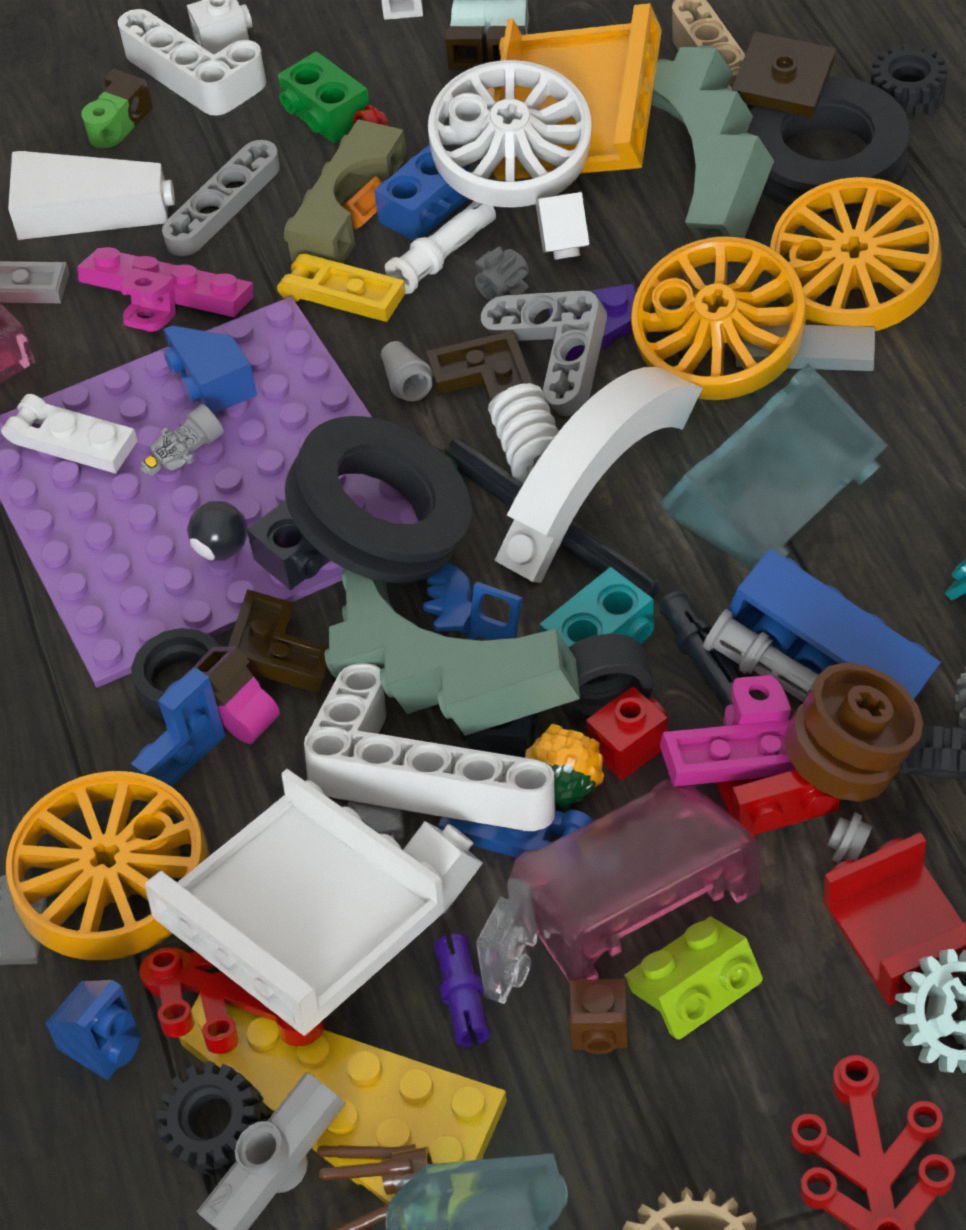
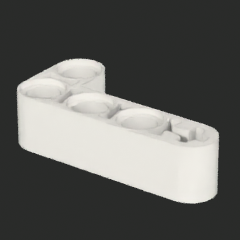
[118,9,267,115]

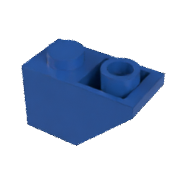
[163,326,257,414]
[46,980,142,1081]

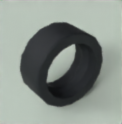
[131,628,220,723]
[560,633,654,722]

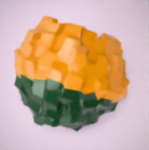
[525,724,604,808]

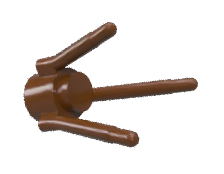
[317,1144,435,1230]

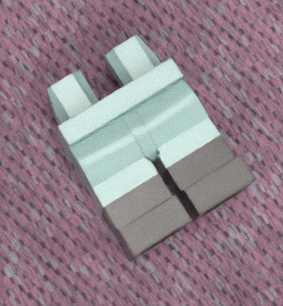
[445,0,529,70]

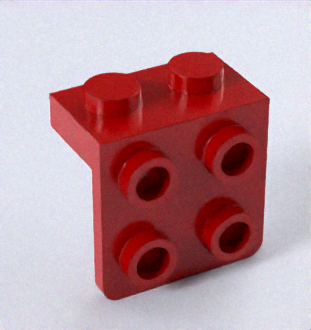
[715,770,840,840]

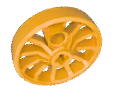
[770,177,942,331]
[631,237,806,400]
[6,771,210,960]

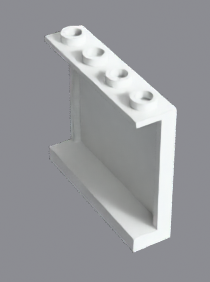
[145,769,445,1036]

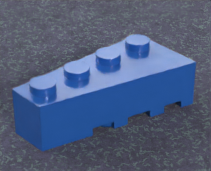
[728,548,941,701]

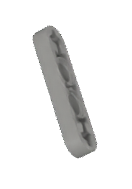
[162,140,280,257]

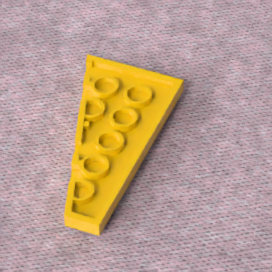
[179,994,507,1230]

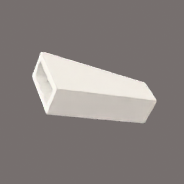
[8,151,175,240]

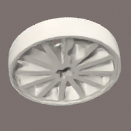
[428,60,592,207]

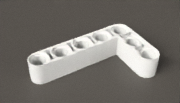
[304,663,555,831]

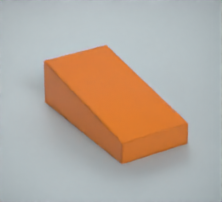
[342,176,382,230]

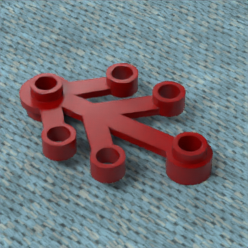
[139,948,324,1054]
[791,1055,955,1230]

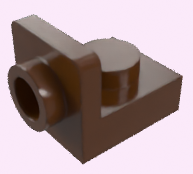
[570,978,628,1054]

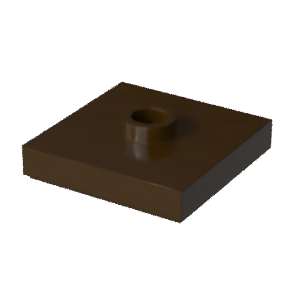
[732,32,836,117]

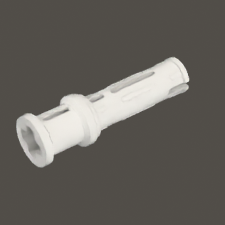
[385,201,496,294]

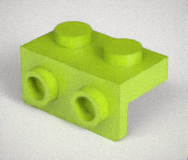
[624,916,763,1040]

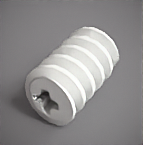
[488,383,559,484]

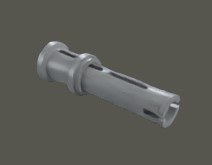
[702,609,818,702]

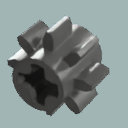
[475,247,529,301]

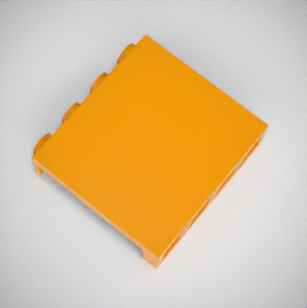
[483,3,662,180]

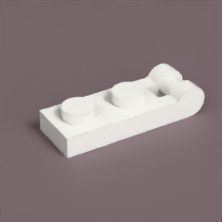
[1,394,138,474]

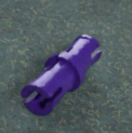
[434,934,490,1047]

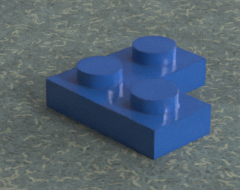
[131,667,225,787]

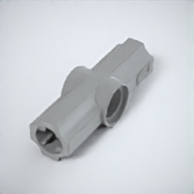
[196,1072,346,1230]

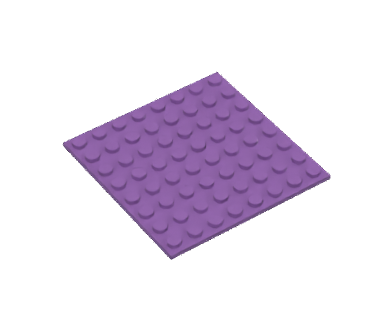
[0,296,419,688]

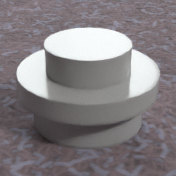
[826,812,872,863]

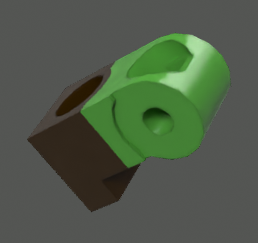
[82,69,153,149]

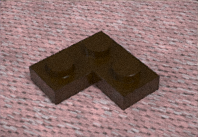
[426,330,533,404]
[228,589,329,693]

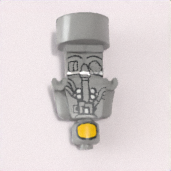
[140,404,224,476]

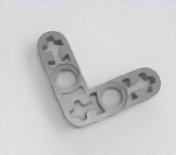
[481,290,607,416]

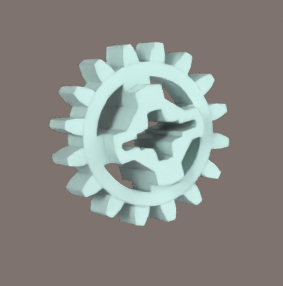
[895,949,966,1073]

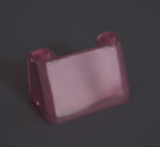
[509,779,761,982]

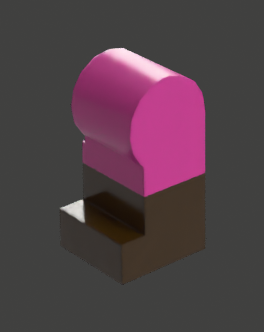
[183,647,280,744]

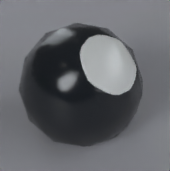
[187,501,248,561]

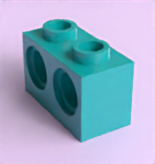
[540,567,654,684]

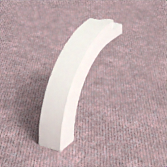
[494,367,703,583]

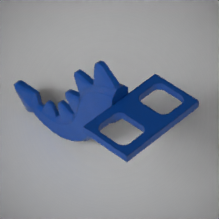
[423,562,523,640]

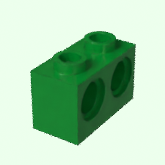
[278,51,370,144]

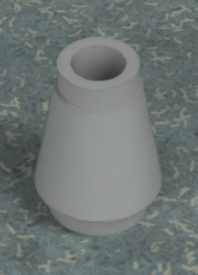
[381,341,433,401]

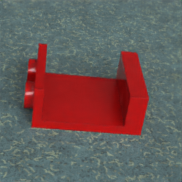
[823,832,966,1006]

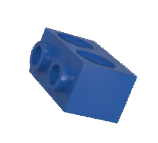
[374,144,470,241]

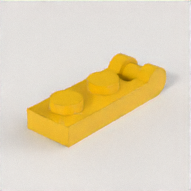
[277,254,406,322]

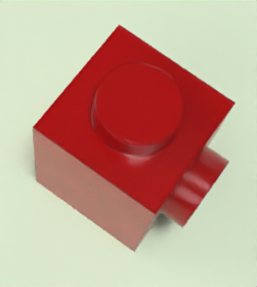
[586,687,669,781]

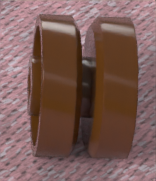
[784,662,924,801]

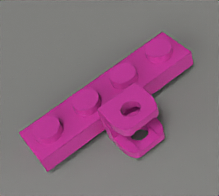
[78,247,253,332]
[660,675,796,787]

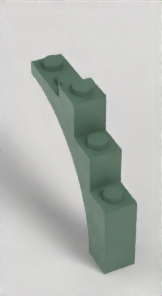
[651,45,774,240]
[325,569,580,736]

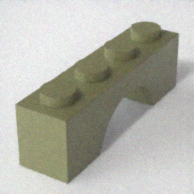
[284,119,408,264]

